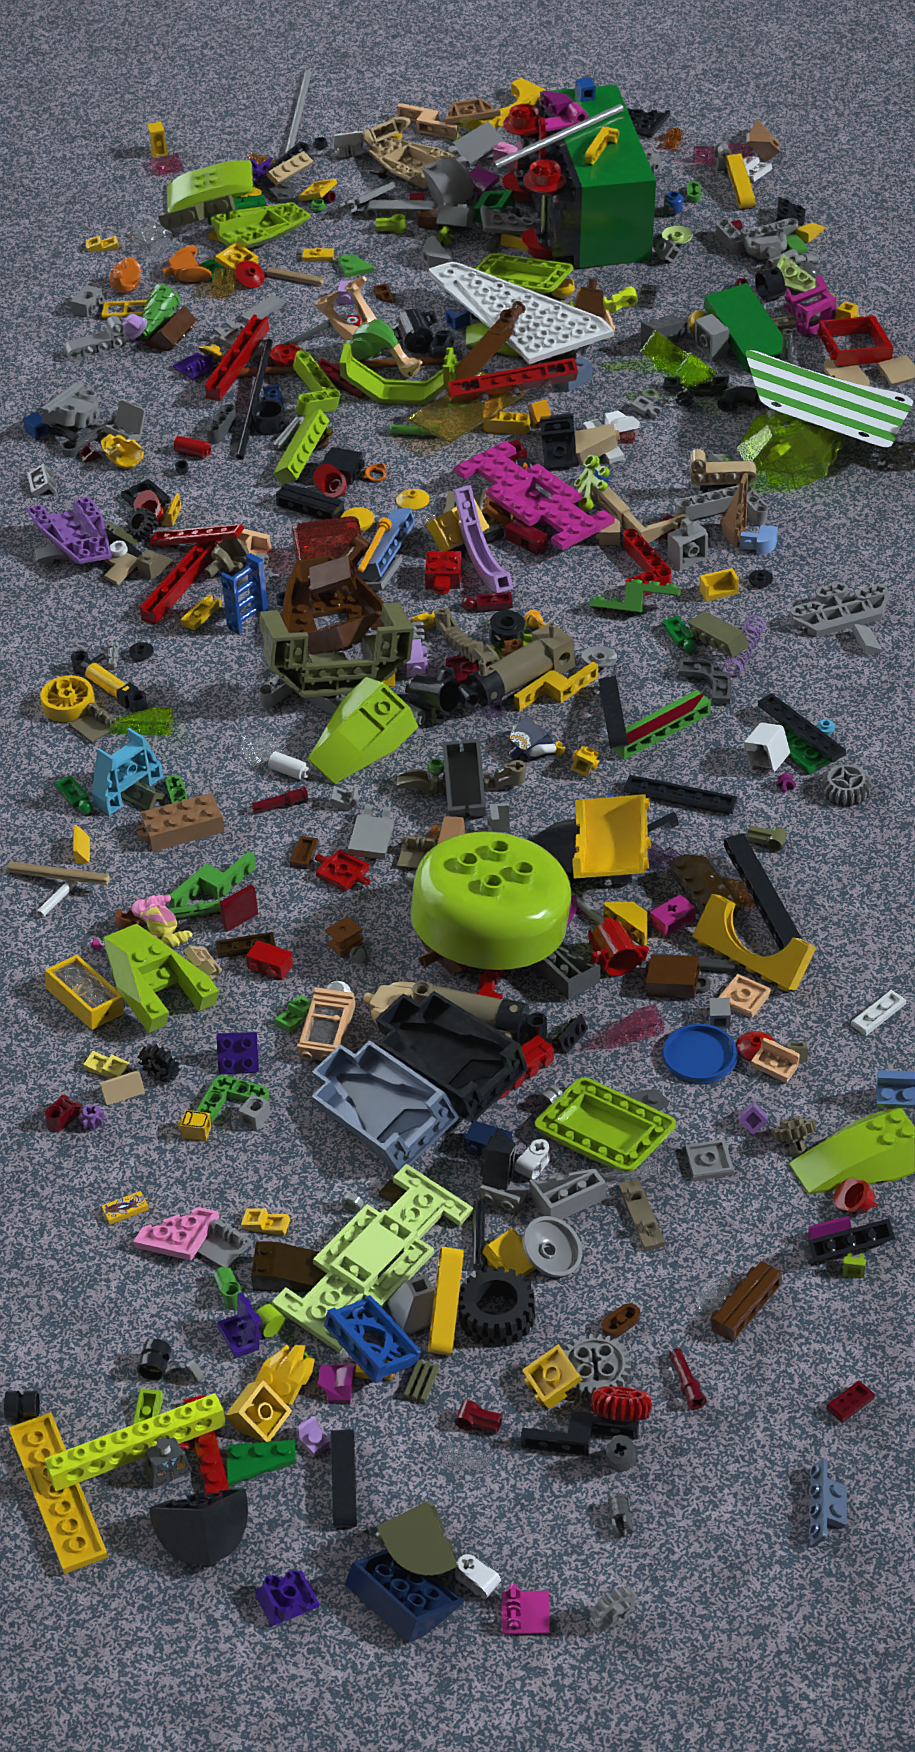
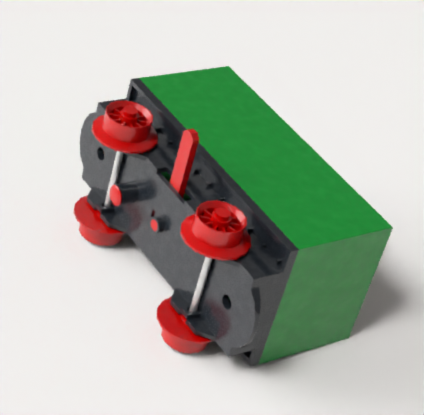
[502,85,656,268]

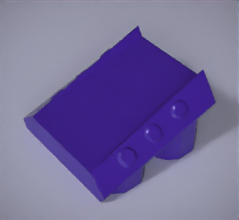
[255,1570,319,1626]

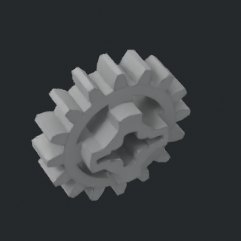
[589,1585,638,1631]

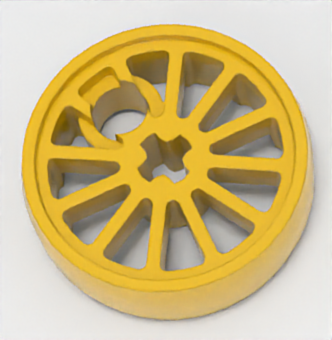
[40,675,95,723]

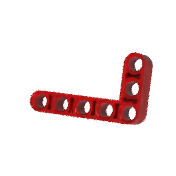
[623,528,672,596]

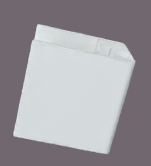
[743,723,790,772]

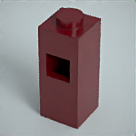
[505,518,548,555]

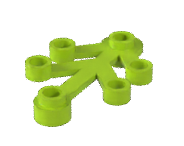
[574,455,610,511]

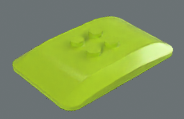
[167,160,253,213]
[475,253,573,294]
[535,1077,676,1172]

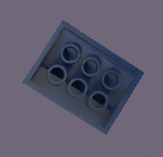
[344,1549,464,1643]

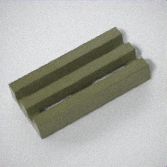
[105,521,138,545]
[404,1359,439,1404]

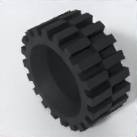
[458,1267,535,1348]

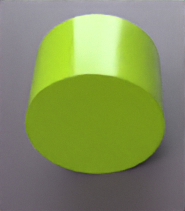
[256,1304,285,1338]

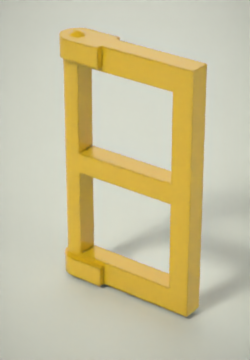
[101,300,147,319]

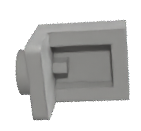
[329,786,360,811]

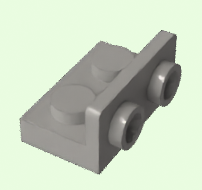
[27,463,57,497]
[480,1184,529,1213]

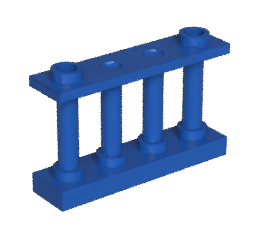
[221,553,269,634]

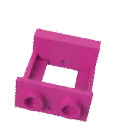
[784,275,828,315]
[796,291,837,337]

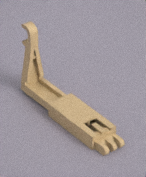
[592,484,690,543]

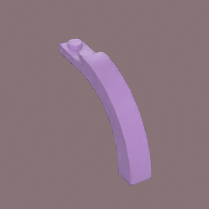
[453,485,513,593]

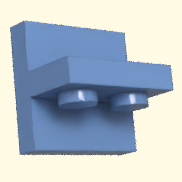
[876,1070,915,1108]

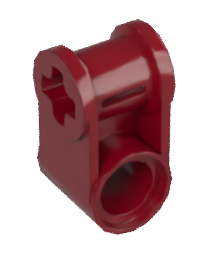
[45,1094,82,1133]

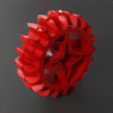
[591,1386,652,1422]

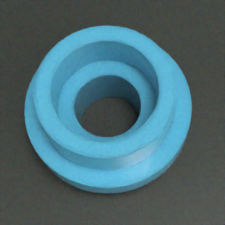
[817,720,835,735]

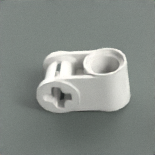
[514,1139,550,1179]
[455,1554,501,1599]

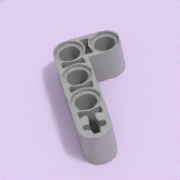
[63,316,126,361]

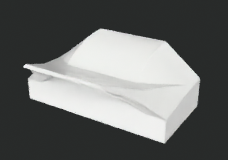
[603,411,640,432]

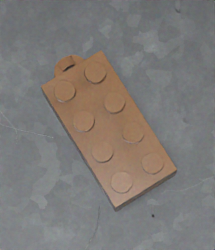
[137,793,225,852]

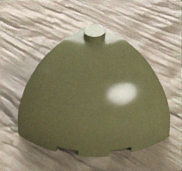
[376,1501,459,1575]

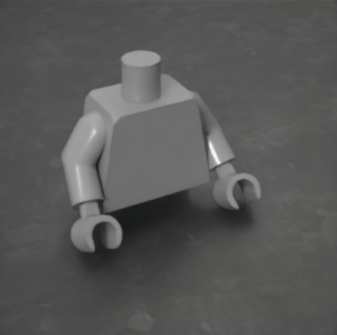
[739,223,787,259]

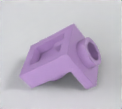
[296,1416,331,1457]

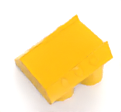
[482,1227,536,1277]

